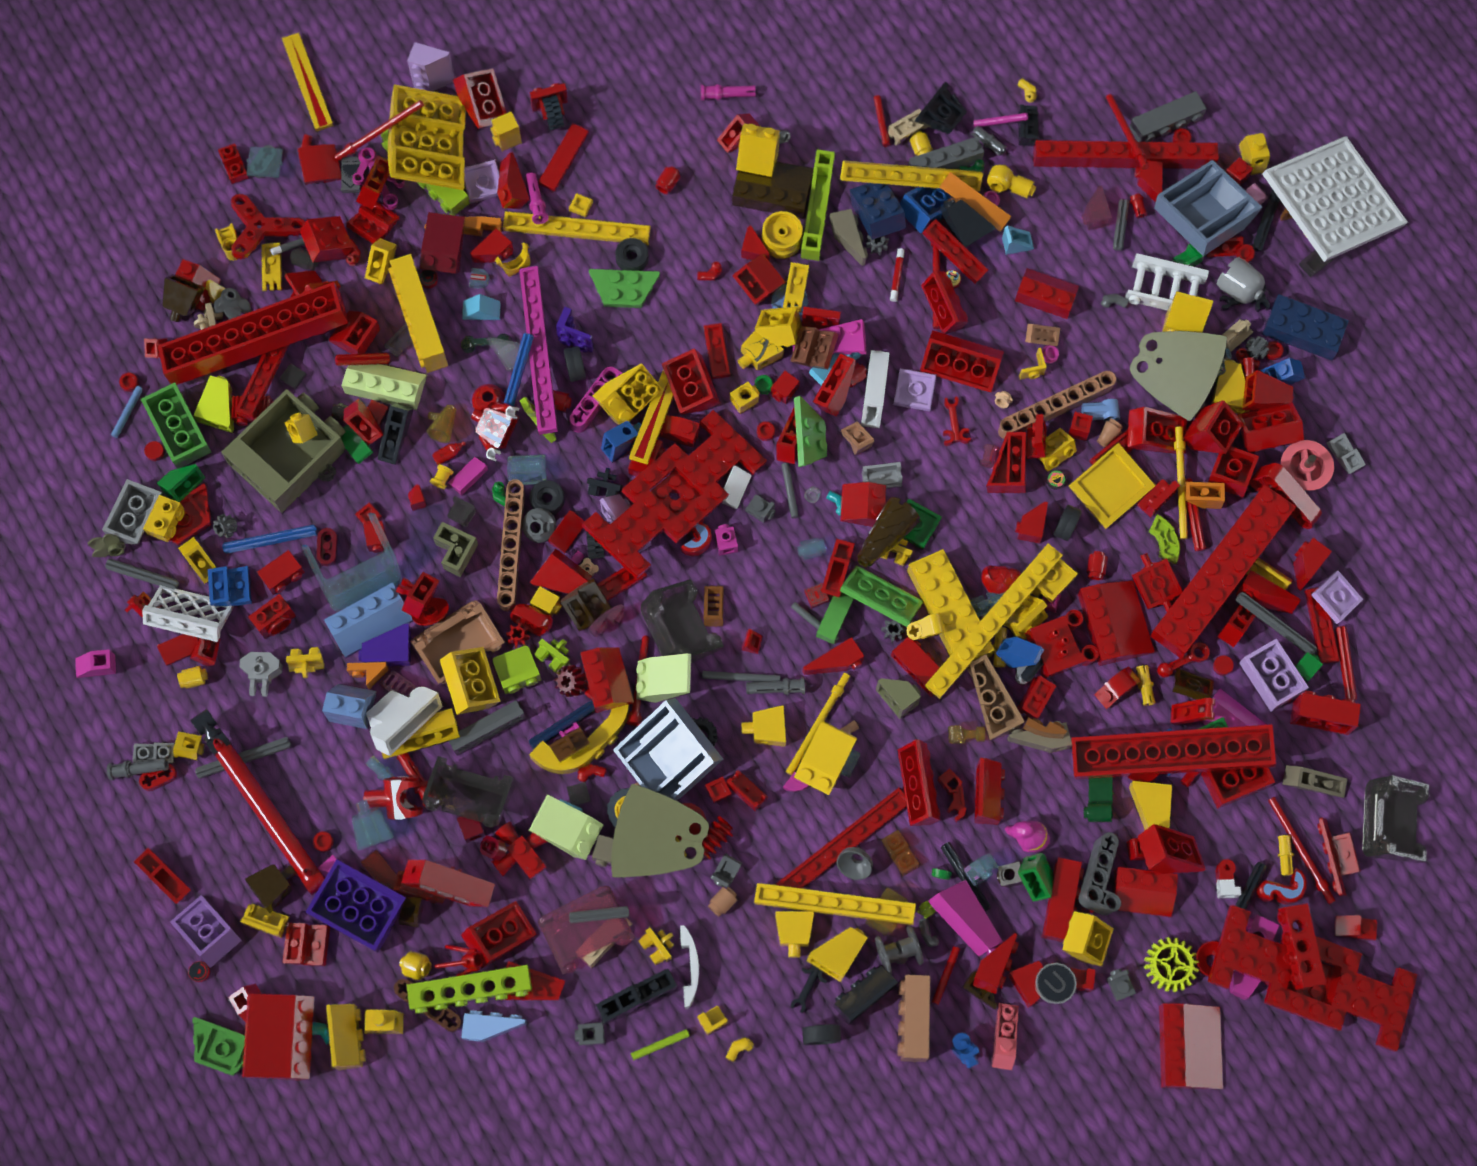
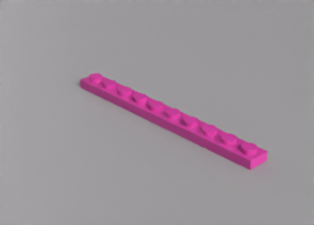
[519,266,558,435]

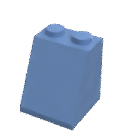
[322,684,377,729]

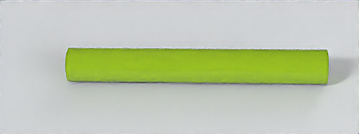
[631,1029,690,1060]

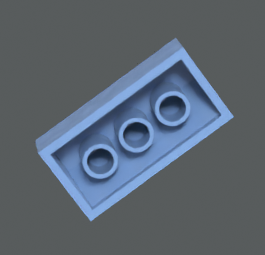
[324,582,413,658]

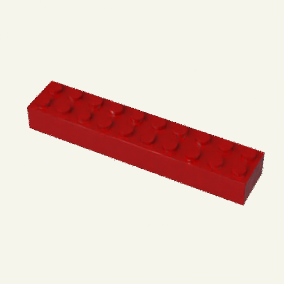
[158,282,348,385]
[1150,484,1296,659]
[1071,724,1276,779]

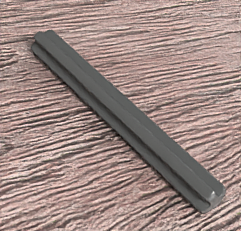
[1236,592,1317,654]
[195,737,291,779]

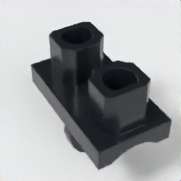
[587,468,623,497]

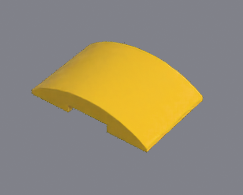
[388,84,465,190]

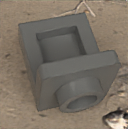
[711,853,743,887]

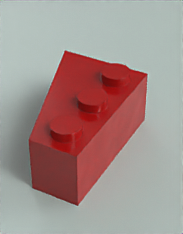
[986,432,1027,493]

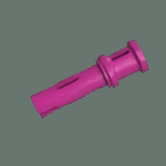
[701,84,755,100]
[526,173,549,224]

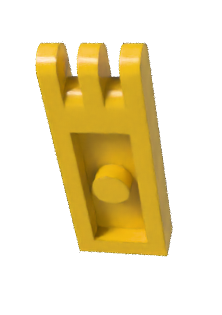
[261,243,282,292]
[783,262,809,313]

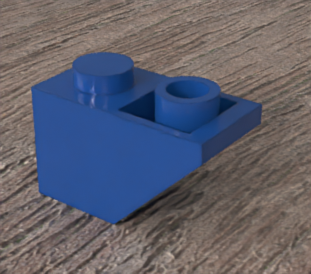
[1260,358,1305,385]
[996,637,1044,668]

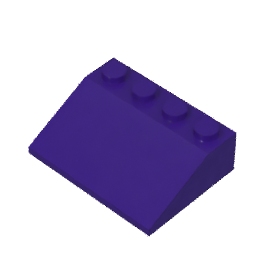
[306,859,406,953]

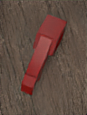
[938,768,967,823]

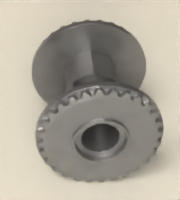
[875,926,923,974]

